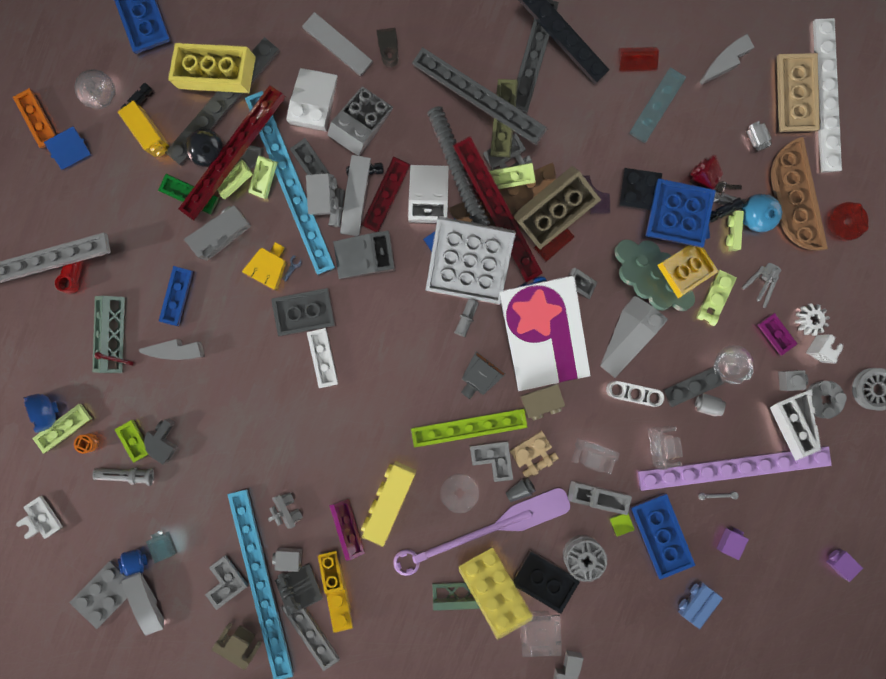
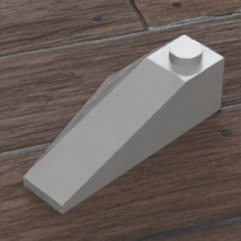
[600,295,668,378]

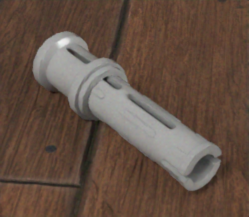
[93,468,154,486]

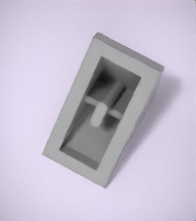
[568,268,598,299]

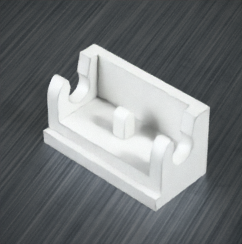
[806,334,843,363]

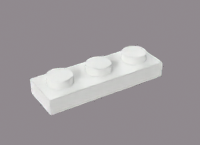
[307,328,338,388]

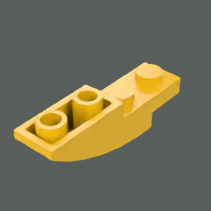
[317,551,353,633]

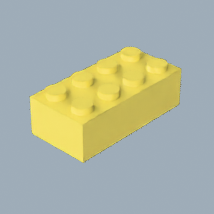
[168,43,256,93]
[361,461,416,546]
[459,547,533,640]

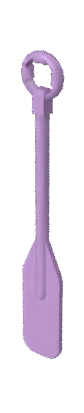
[393,488,570,576]

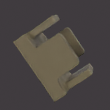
[212,622,262,670]

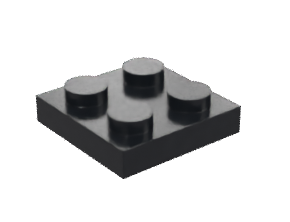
[618,168,662,211]

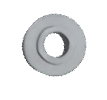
[746,121,772,151]
[695,393,726,417]

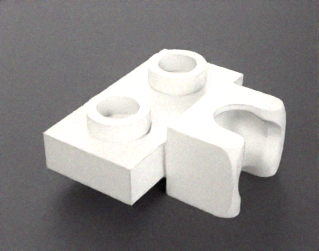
[16,496,63,539]

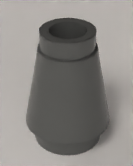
[506,478,536,502]

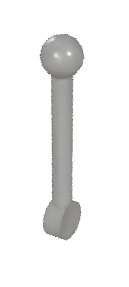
[698,491,739,500]

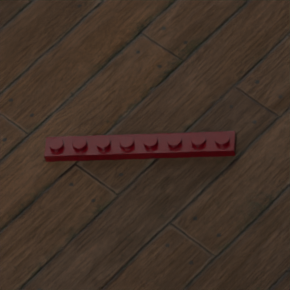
[178,85,286,221]
[453,136,543,282]

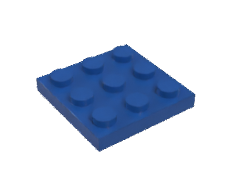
[645,178,716,248]

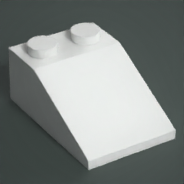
[286,68,338,132]

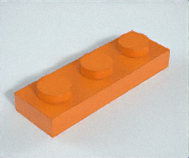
[13,88,56,149]

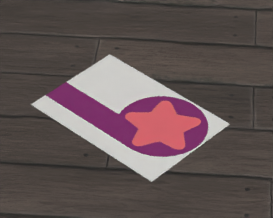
[499,276,591,391]

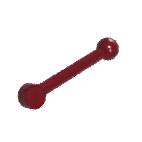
[94,352,134,366]

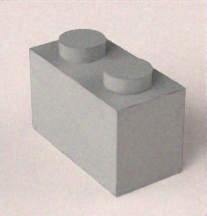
[306,173,338,215]

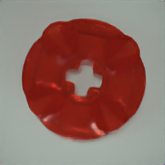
[827,202,868,241]

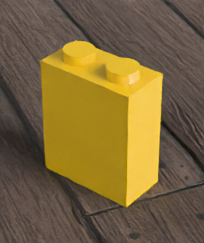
[118,101,170,157]

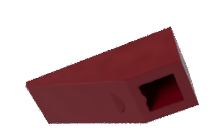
[689,155,723,190]

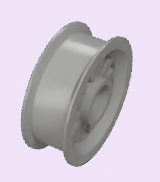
[852,368,886,411]

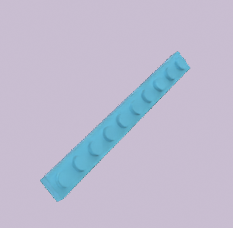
[245,91,335,275]
[227,489,294,679]

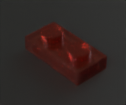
[533,228,575,263]

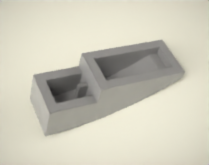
[700,34,754,85]
[139,339,205,360]
[567,481,632,515]
[122,572,165,636]
[554,650,584,679]

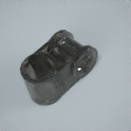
[377,27,399,67]

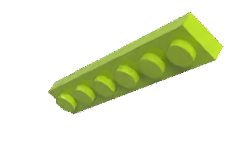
[411,408,528,448]

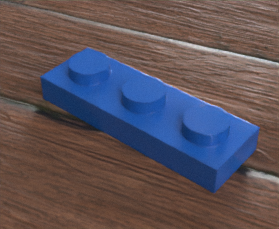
[159,266,193,326]

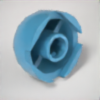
[742,194,782,232]

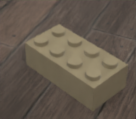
[512,165,601,250]

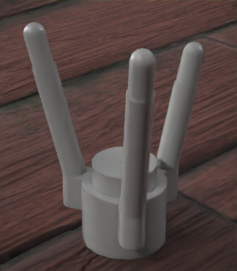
[742,263,782,308]

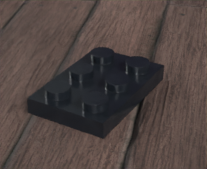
[512,550,580,614]

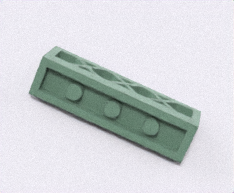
[92,296,125,373]
[432,582,480,611]

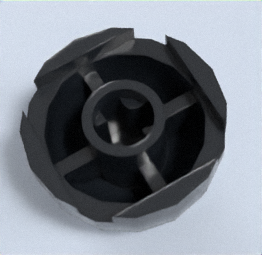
[185,129,224,167]

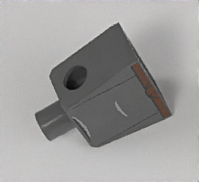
[461,351,506,399]

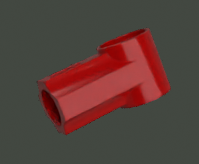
[55,260,84,294]

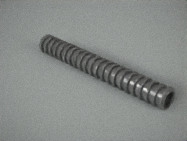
[427,106,490,226]

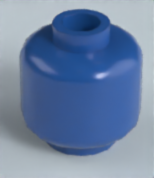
[118,549,148,576]

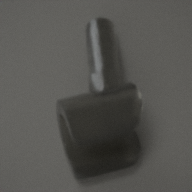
[714,181,742,194]

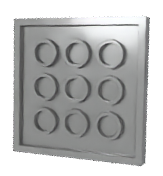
[426,216,515,304]

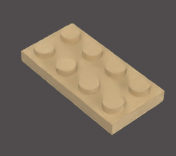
[777,53,820,132]

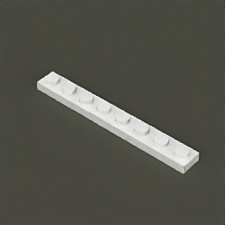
[813,18,842,173]

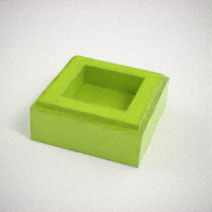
[609,513,635,537]

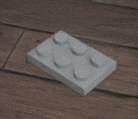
[69,560,127,629]

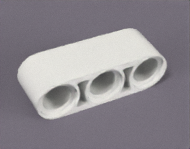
[606,381,664,407]

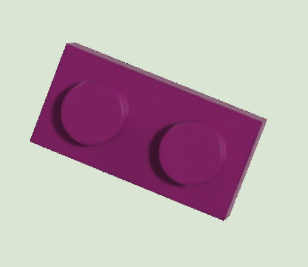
[757,313,797,355]

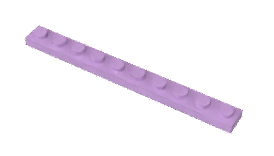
[637,446,832,491]

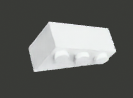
[770,389,821,461]

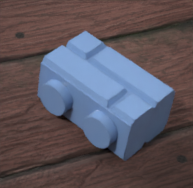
[678,581,723,629]

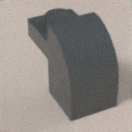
[144,419,178,465]

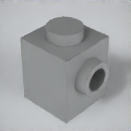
[778,370,808,391]
[272,548,302,572]

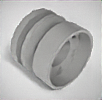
[563,535,607,582]

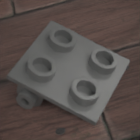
[275,564,323,616]

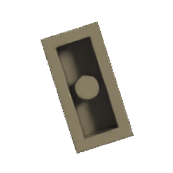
[520,384,565,420]

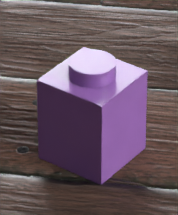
[717,528,749,560]
[826,548,863,582]

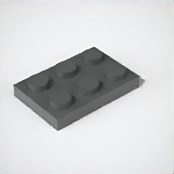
[271,288,335,336]

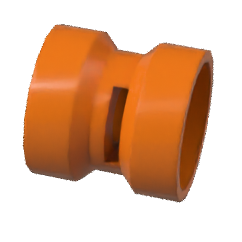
[74,433,99,454]

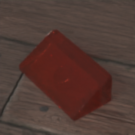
[619,47,659,71]

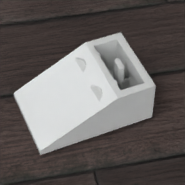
[408,165,449,223]

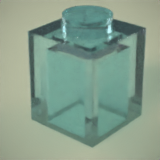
[146,531,177,563]

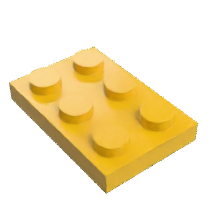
[657,245,719,298]

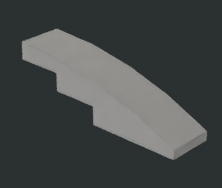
[340,155,371,236]

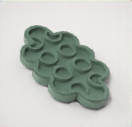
[615,240,695,311]

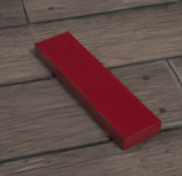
[361,156,411,232]

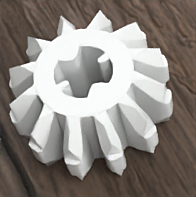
[795,303,830,336]

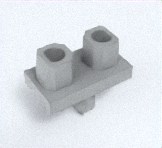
[268,493,303,529]

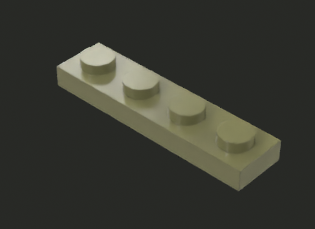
[490,79,518,158]

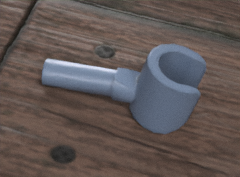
[282,255,302,281]

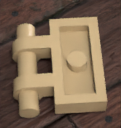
[509,431,559,478]

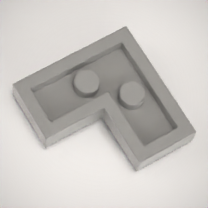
[470,441,513,482]
[205,555,249,610]

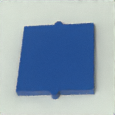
[44,126,91,170]

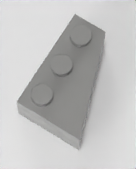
[184,205,252,261]

